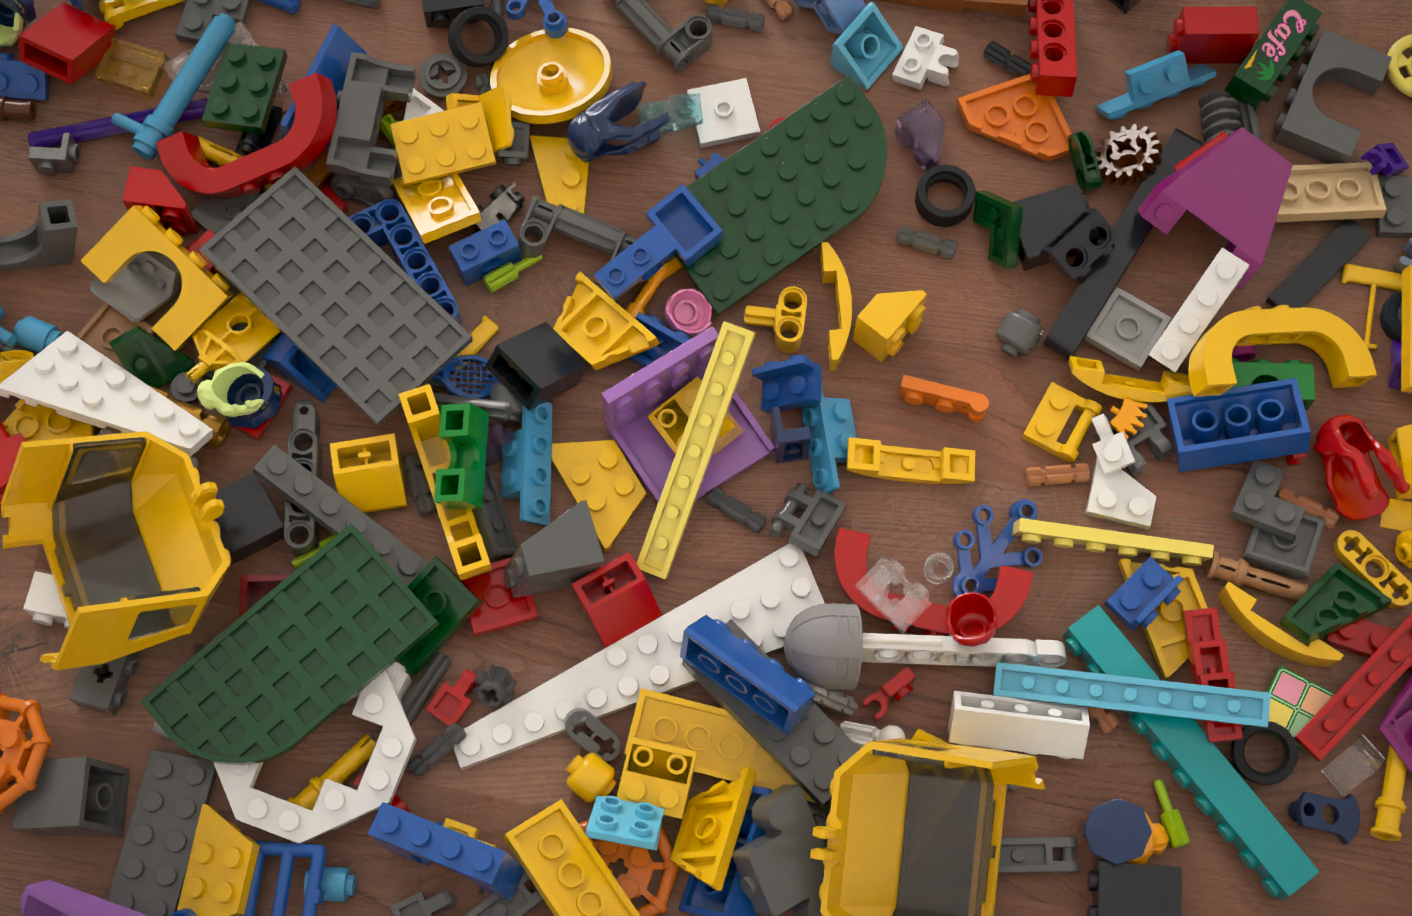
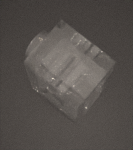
[855,556,932,634]

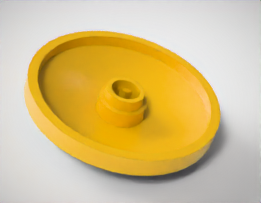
[490,28,613,124]

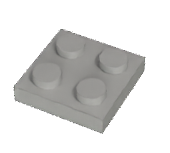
[1084,286,1171,372]

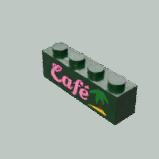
[1225,0,1322,111]

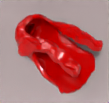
[1314,414,1411,521]

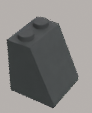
[503,500,605,598]
[13,757,130,837]

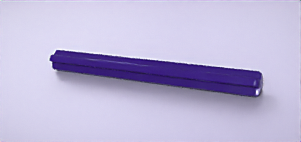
[28,98,208,148]

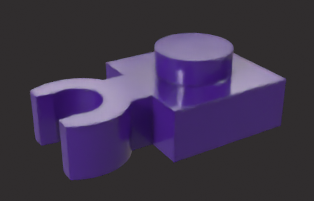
[1361,142,1409,177]

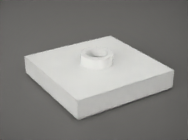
[687,78,760,148]

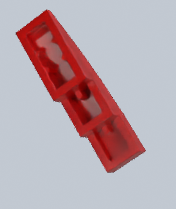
[1181,607,1243,742]

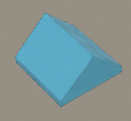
[830,2,904,90]

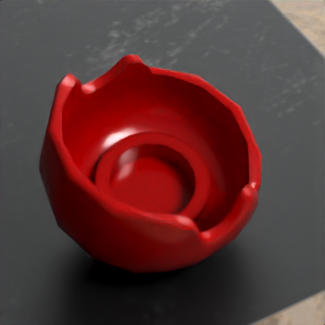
[947,592,998,647]

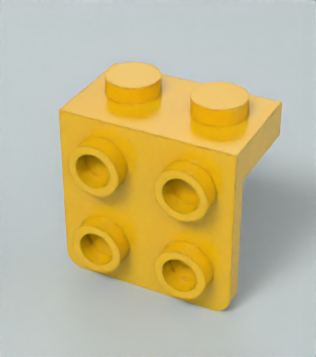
[446,85,514,154]

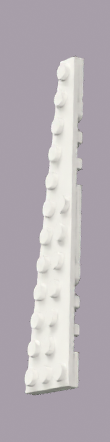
[454,543,825,770]

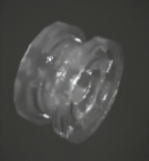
[924,552,954,585]

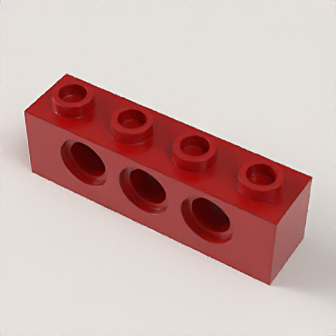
[1027,0,1077,97]

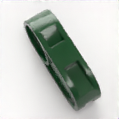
[1067,130,1102,193]

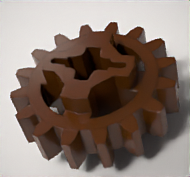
[1095,124,1163,186]

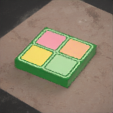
[1266,665,1335,756]

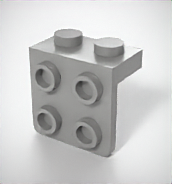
[90,251,182,322]

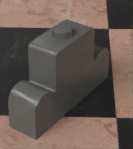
[732,785,826,916]

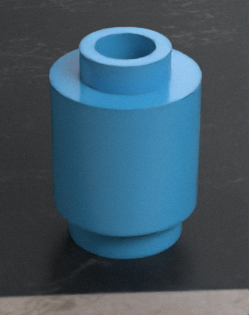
[13,316,64,353]
[304,866,357,903]

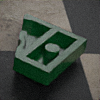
[109,326,196,389]

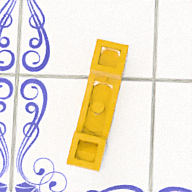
[820,242,852,371]
[1068,356,1192,402]
[846,437,975,484]
[1218,582,1343,668]

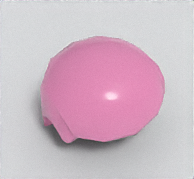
[665,288,712,336]

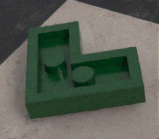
[973,190,1023,268]

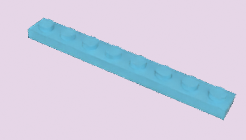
[993,662,1271,728]

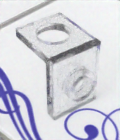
[1321,734,1386,796]

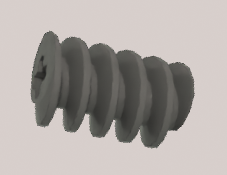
[1198,90,1242,145]

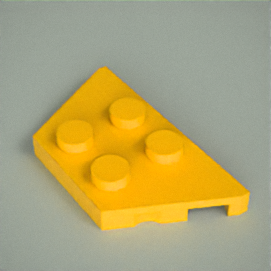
[553,272,660,371]
[551,440,647,552]
[1118,558,1208,680]
[670,766,757,891]
[177,804,260,916]

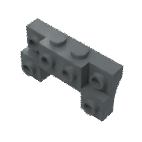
[326,52,416,186]

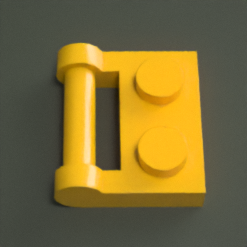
[1022,382,1103,463]

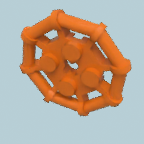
[0,693,52,814]
[578,818,682,916]

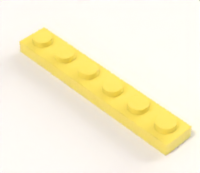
[1012,518,1214,566]

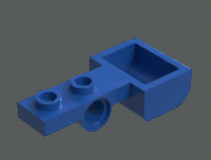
[594,184,723,301]

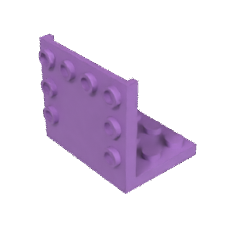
[601,326,775,505]

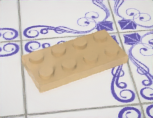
[1275,162,1387,222]

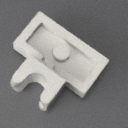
[892,26,959,90]

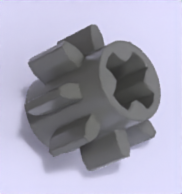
[473,665,517,708]

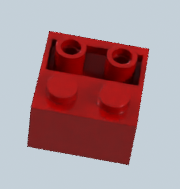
[122,166,199,236]
[571,552,663,648]

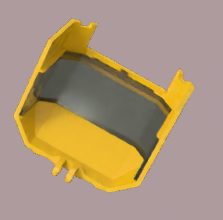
[1,431,231,671]
[810,738,1045,916]

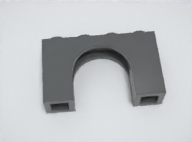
[1273,30,1392,164]
[0,199,78,271]

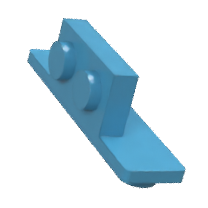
[1096,50,1217,120]
[801,384,857,494]
[500,402,552,527]

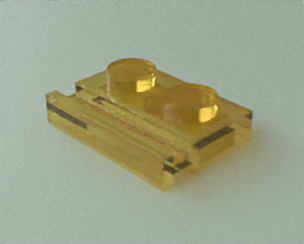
[94,37,170,97]

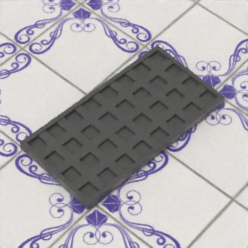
[200,166,473,427]

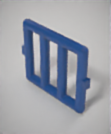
[242,841,327,916]

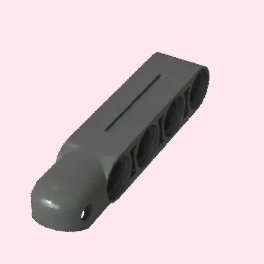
[284,399,322,557]

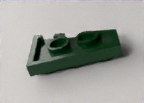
[1280,562,1392,644]

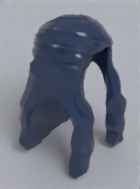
[567,81,670,163]

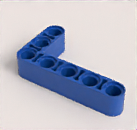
[348,199,462,326]

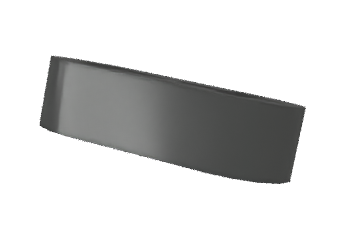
[564,708,621,762]

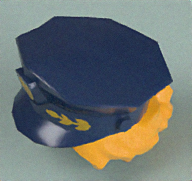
[1084,798,1169,865]

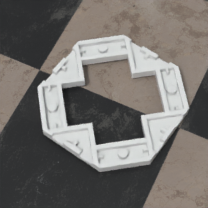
[213,670,417,844]

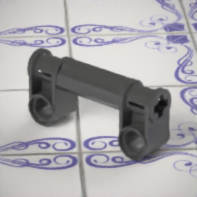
[613,0,713,72]
[518,194,637,261]

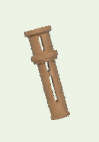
[1204,550,1308,602]

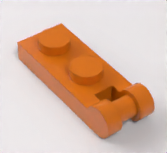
[898,374,989,422]

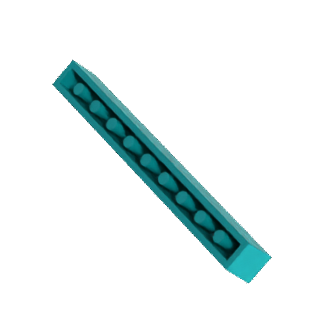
[1063,605,1320,901]

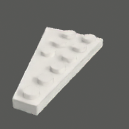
[0,331,213,457]

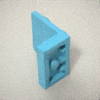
[586,796,664,851]

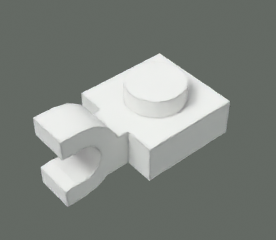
[1092,414,1136,475]

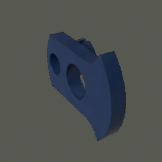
[1288,792,1360,845]

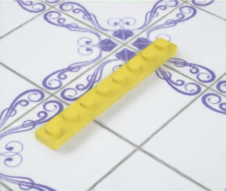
[636,321,756,579]

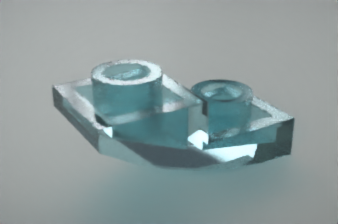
[638,93,703,136]

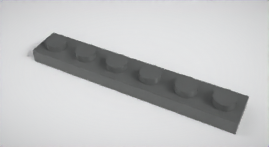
[252,444,428,586]

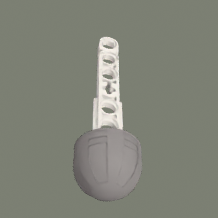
[784,603,1067,691]

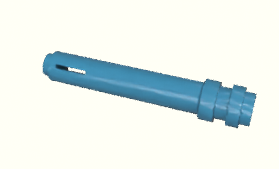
[111,13,236,161]

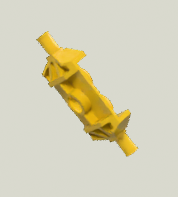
[185,292,281,384]

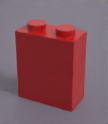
[19,2,115,85]
[1167,6,1259,64]

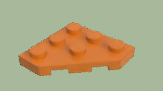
[956,74,1072,162]

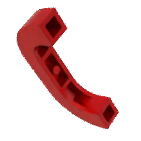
[156,73,337,199]
[834,527,1034,636]

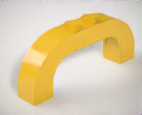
[1188,305,1377,397]
[398,384,492,581]

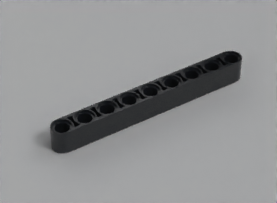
[1043,128,1203,360]

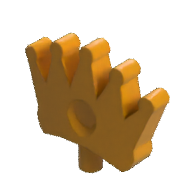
[1109,399,1148,439]

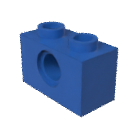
[448,219,522,286]

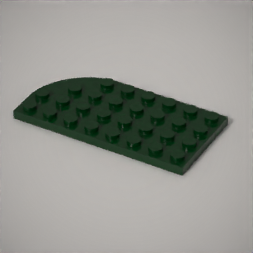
[646,75,887,317]
[140,523,439,765]

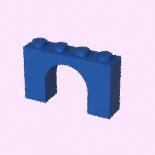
[368,802,524,901]

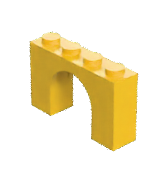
[81,205,234,351]

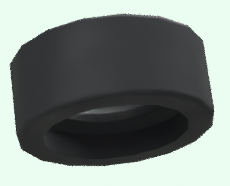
[448,6,509,67]
[915,164,976,227]
[1230,721,1298,785]

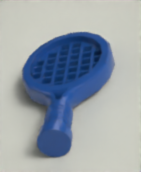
[431,355,500,399]

